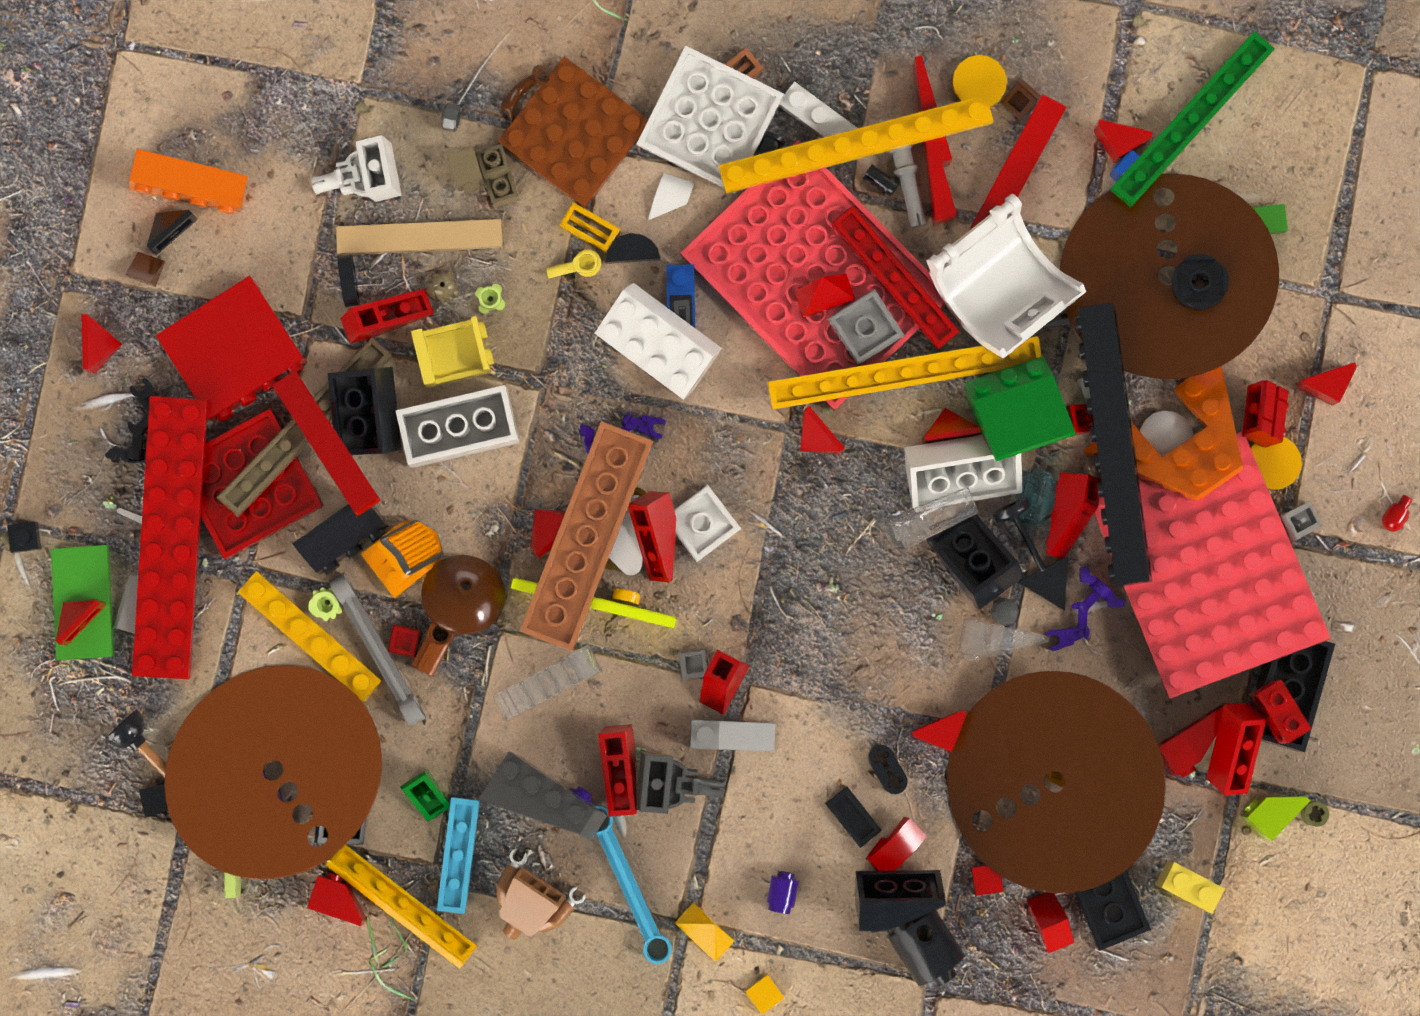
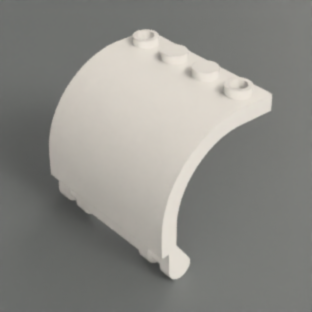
[927,194,1086,358]

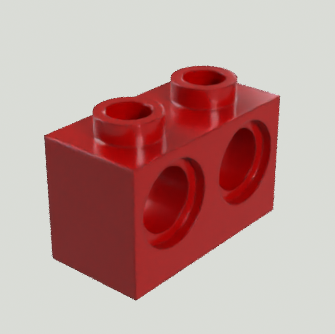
[1249,680,1311,744]

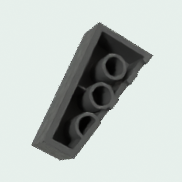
[479,751,607,839]

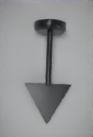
[992,497,1068,611]

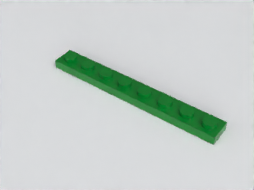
[1110,31,1275,208]

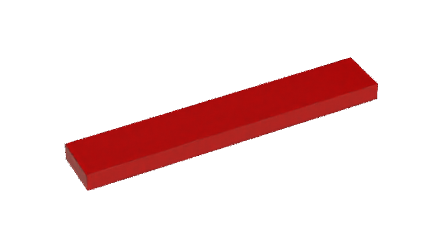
[831,205,960,350]
[272,370,381,516]

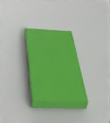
[51,545,115,661]

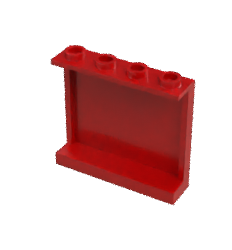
[155,275,308,422]

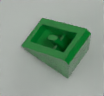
[400,770,450,822]

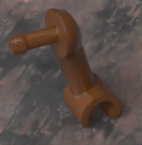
[501,65,549,123]

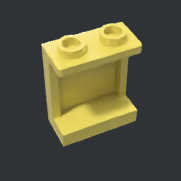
[411,316,494,388]

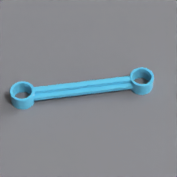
[595,805,672,964]

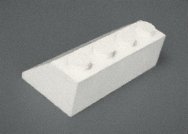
[904,435,1022,511]

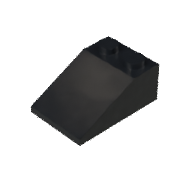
[925,506,1024,610]
[855,870,946,933]

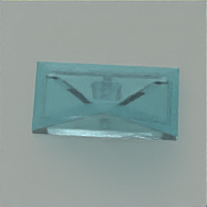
[1019,469,1056,527]

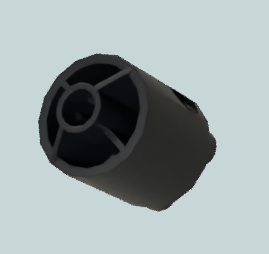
[887,910,965,986]

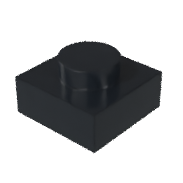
[7,521,41,553]

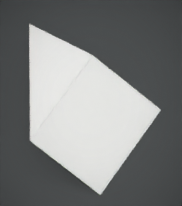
[648,173,695,220]

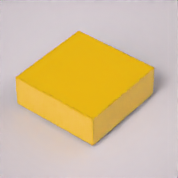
[745,974,785,1014]

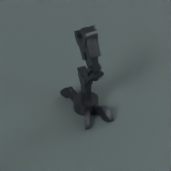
[105,378,157,463]

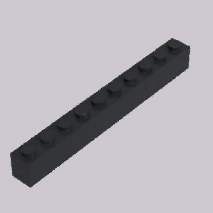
[1075,303,1153,586]

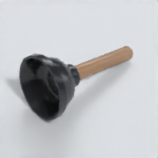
[103,709,167,778]

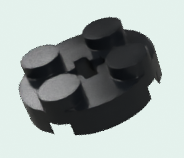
[1171,254,1229,311]

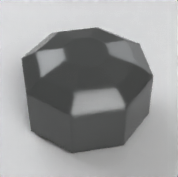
[441,103,461,132]
[990,598,1019,626]

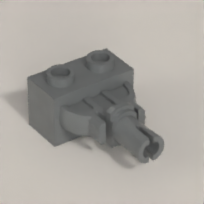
[637,752,725,814]

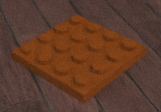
[497,56,649,208]

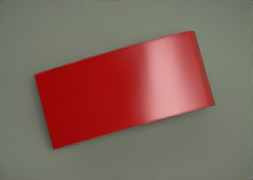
[865,817,927,871]

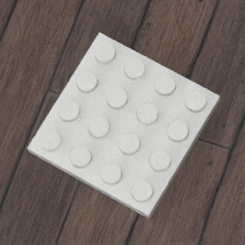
[637,46,784,194]

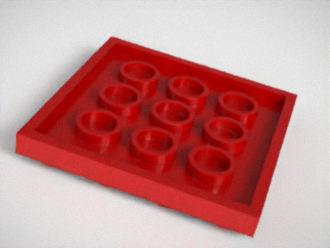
[201,409,324,560]

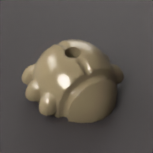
[427,270,459,304]

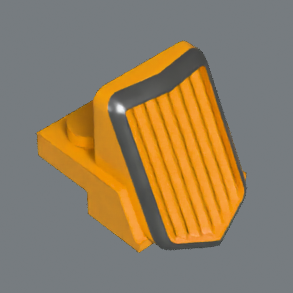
[361,519,443,598]

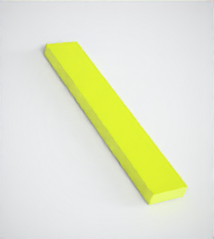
[511,578,677,629]

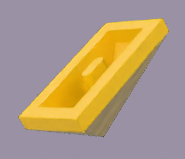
[675,902,735,962]

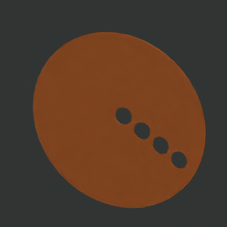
[165,665,382,880]

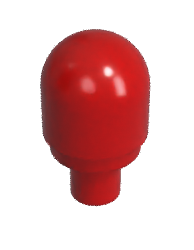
[1382,495,1413,532]

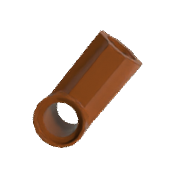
[411,623,455,677]

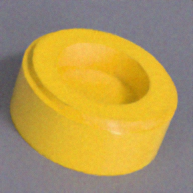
[611,588,641,606]

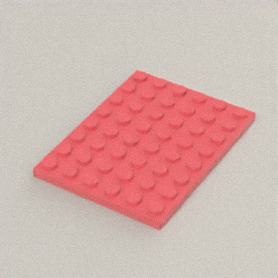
[680,140,945,411]
[1094,431,1331,699]

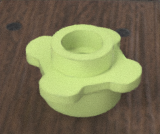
[475,284,506,314]

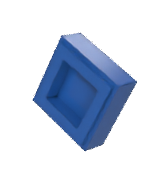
[1110,150,1139,182]

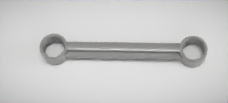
[329,572,426,726]

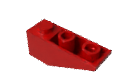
[1046,472,1102,559]

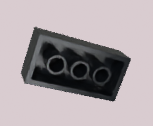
[1251,641,1335,752]

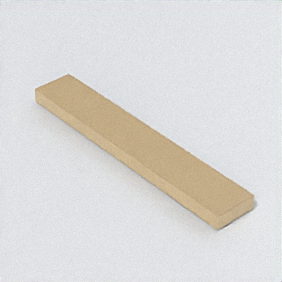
[336,219,503,255]

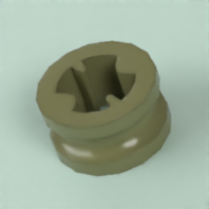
[1301,801,1329,827]

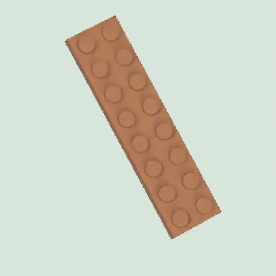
[520,421,654,652]

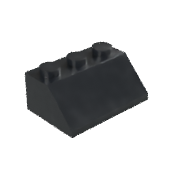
[327,367,402,455]
[292,504,389,575]

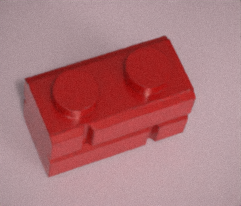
[1242,380,1289,447]

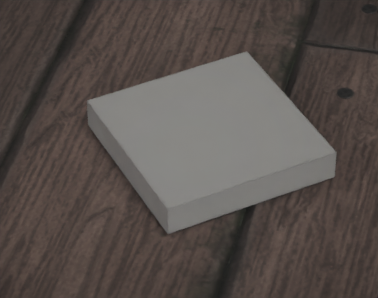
[828,289,905,366]

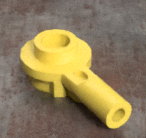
[546,249,601,278]

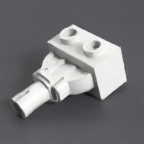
[311,135,402,202]

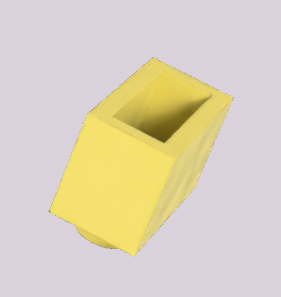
[1155,860,1225,914]

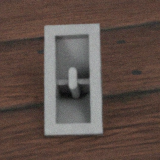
[1279,501,1322,542]

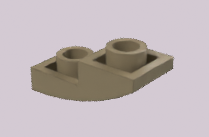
[476,144,520,208]

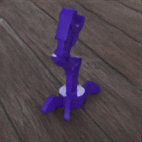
[579,413,666,455]
[1046,567,1126,651]

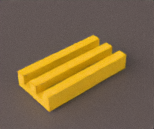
[559,202,621,254]

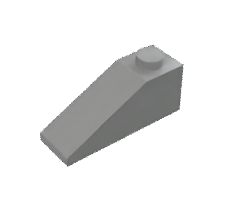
[690,720,775,751]

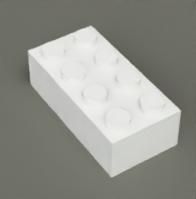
[594,283,722,400]
[396,385,520,468]

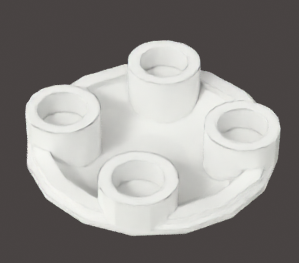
[1140,410,1194,457]

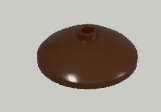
[421,555,506,635]

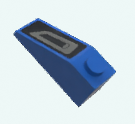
[666,264,695,328]

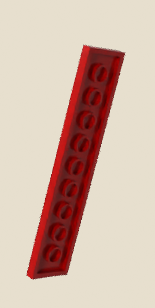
[132,396,208,680]

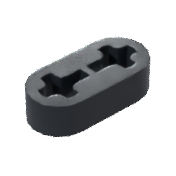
[337,254,360,307]
[868,744,908,794]

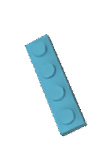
[437,797,480,914]

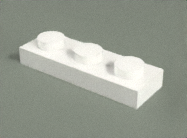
[779,81,857,138]

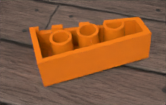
[129,149,248,215]

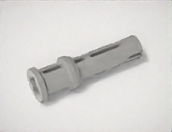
[889,145,928,228]

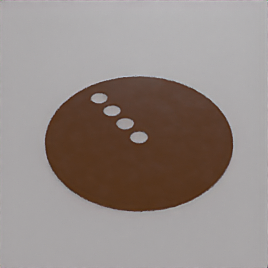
[1060,173,1279,379]
[947,671,1166,893]

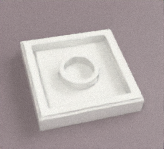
[674,485,741,562]

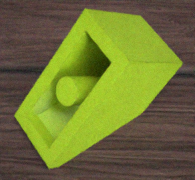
[1241,796,1310,841]

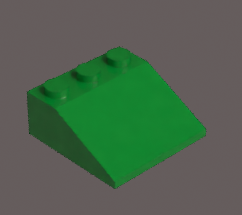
[964,356,1075,462]

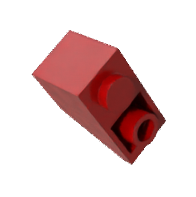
[699,649,750,715]

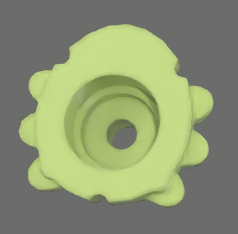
[308,587,342,621]

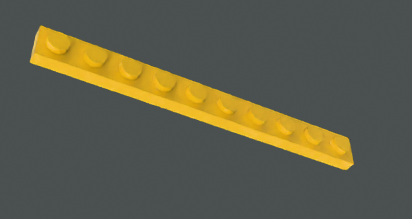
[719,95,993,194]
[767,336,1042,409]

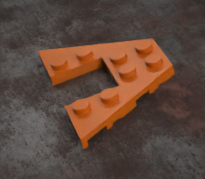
[1083,366,1243,501]

